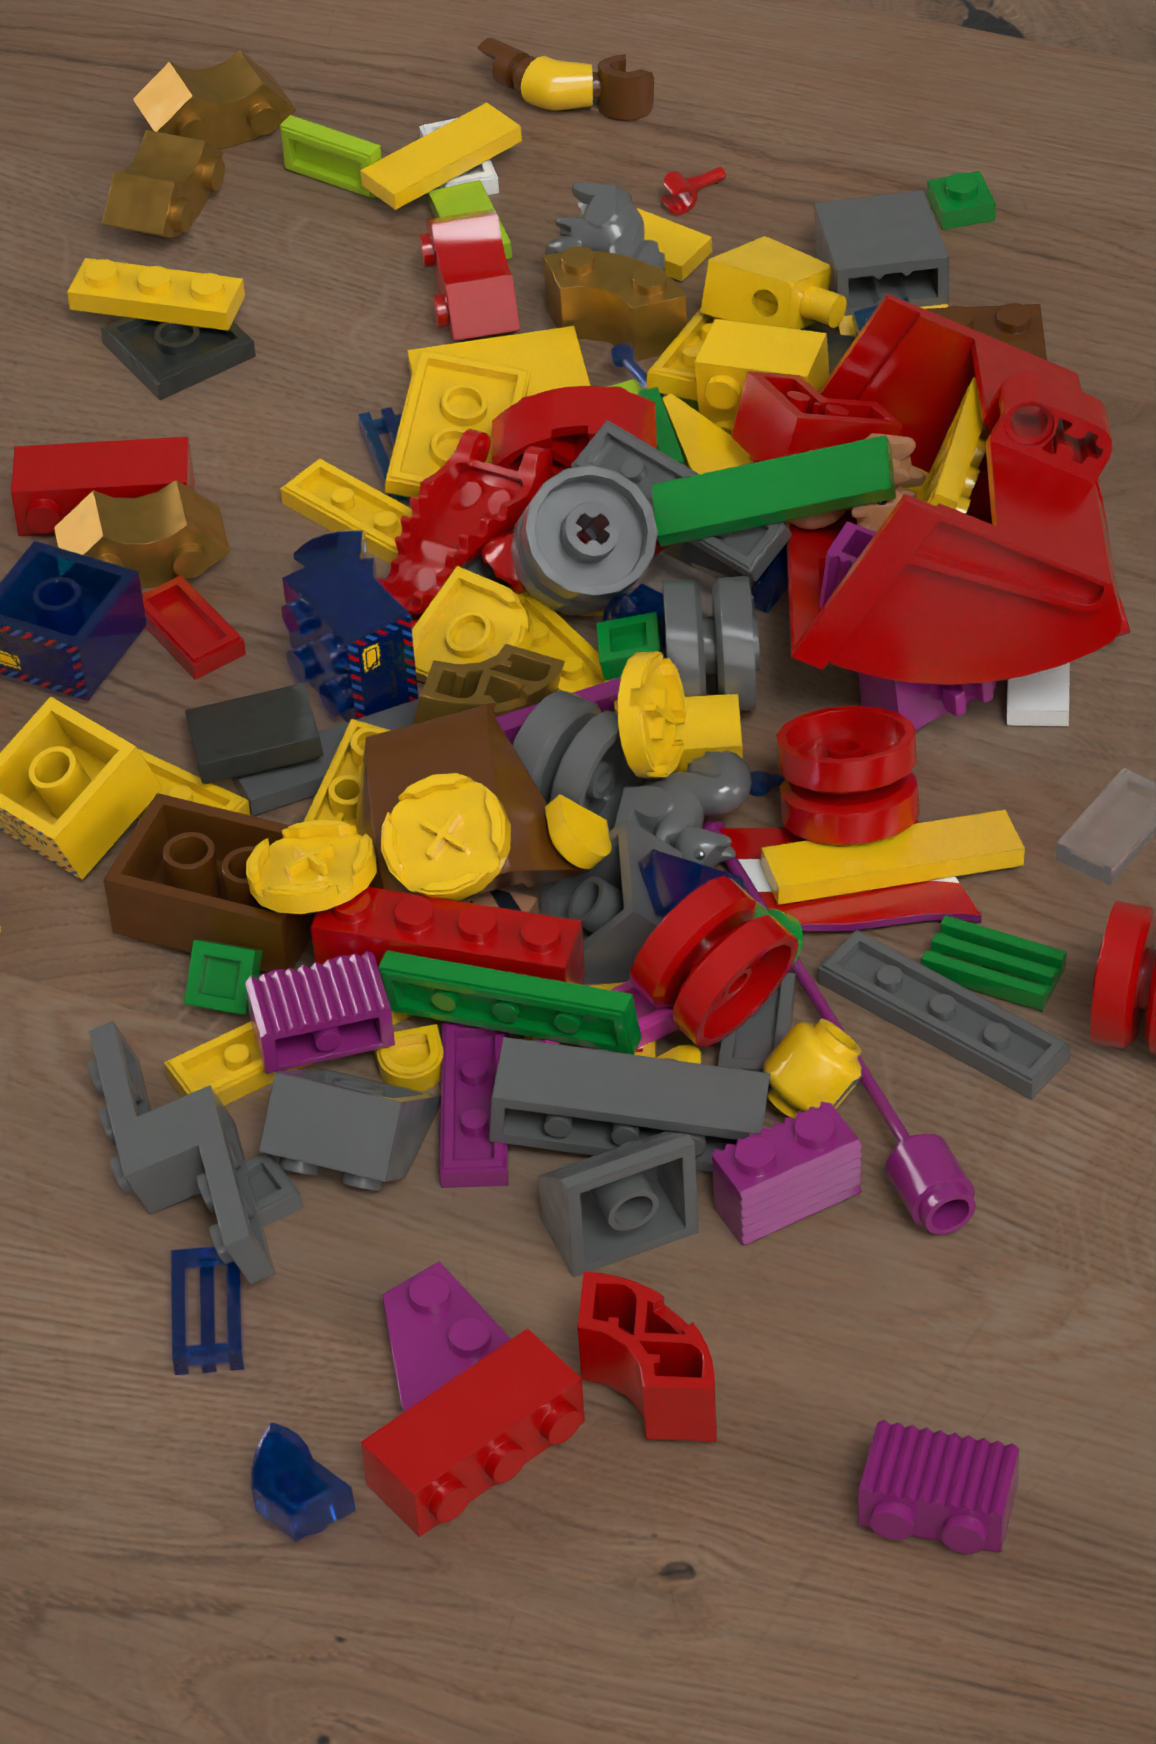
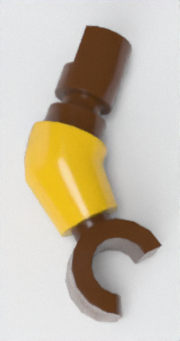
[477,37,654,120]

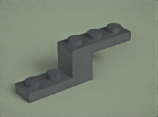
[87,1021,275,1284]

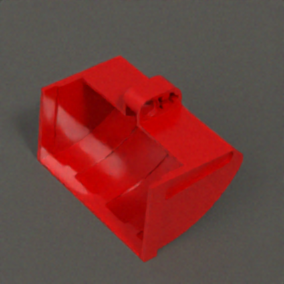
[786,293,1123,685]

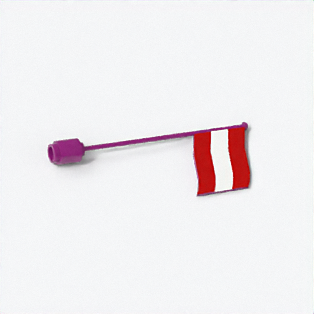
[702,819,982,1235]

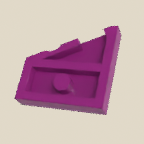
[382,1261,511,1413]

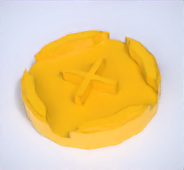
[618,651,686,779]
[381,773,511,901]
[246,819,377,914]

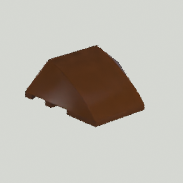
[355,705,590,897]

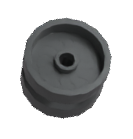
[510,465,658,616]
[662,576,760,711]
[513,690,647,831]

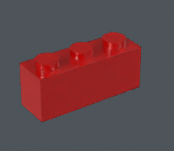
[11,436,195,536]
[361,1328,585,1537]

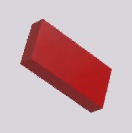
[131,575,246,680]

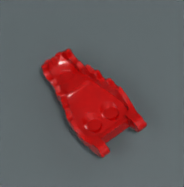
[374,429,553,615]

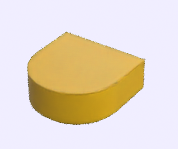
[545,794,612,869]
[374,1024,443,1092]

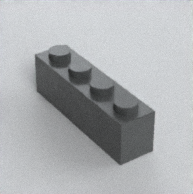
[489,1037,770,1172]

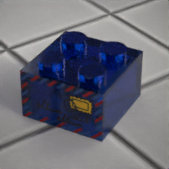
[0,541,147,701]
[281,548,419,723]

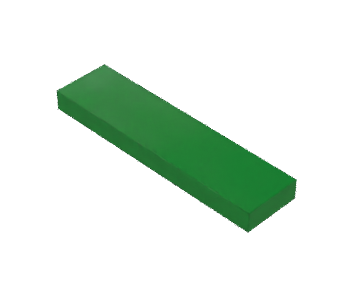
[652,435,896,547]
[378,950,642,1055]

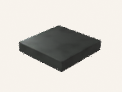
[101,317,256,400]
[185,683,324,784]

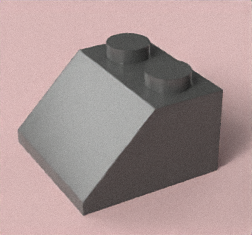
[540,818,686,985]
[259,1067,441,1190]
[538,1132,699,1277]

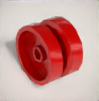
[776,706,920,845]
[630,876,798,1048]
[1090,901,1156,1054]

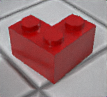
[731,371,903,463]

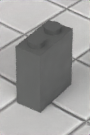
[814,190,949,316]

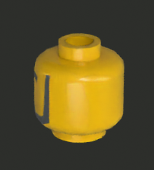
[763,1018,863,1119]

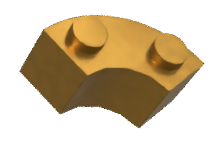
[133,50,296,149]
[102,130,225,238]
[543,246,687,362]
[54,480,230,590]
[413,644,565,724]

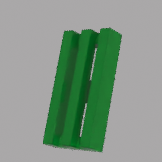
[921,915,1067,1011]

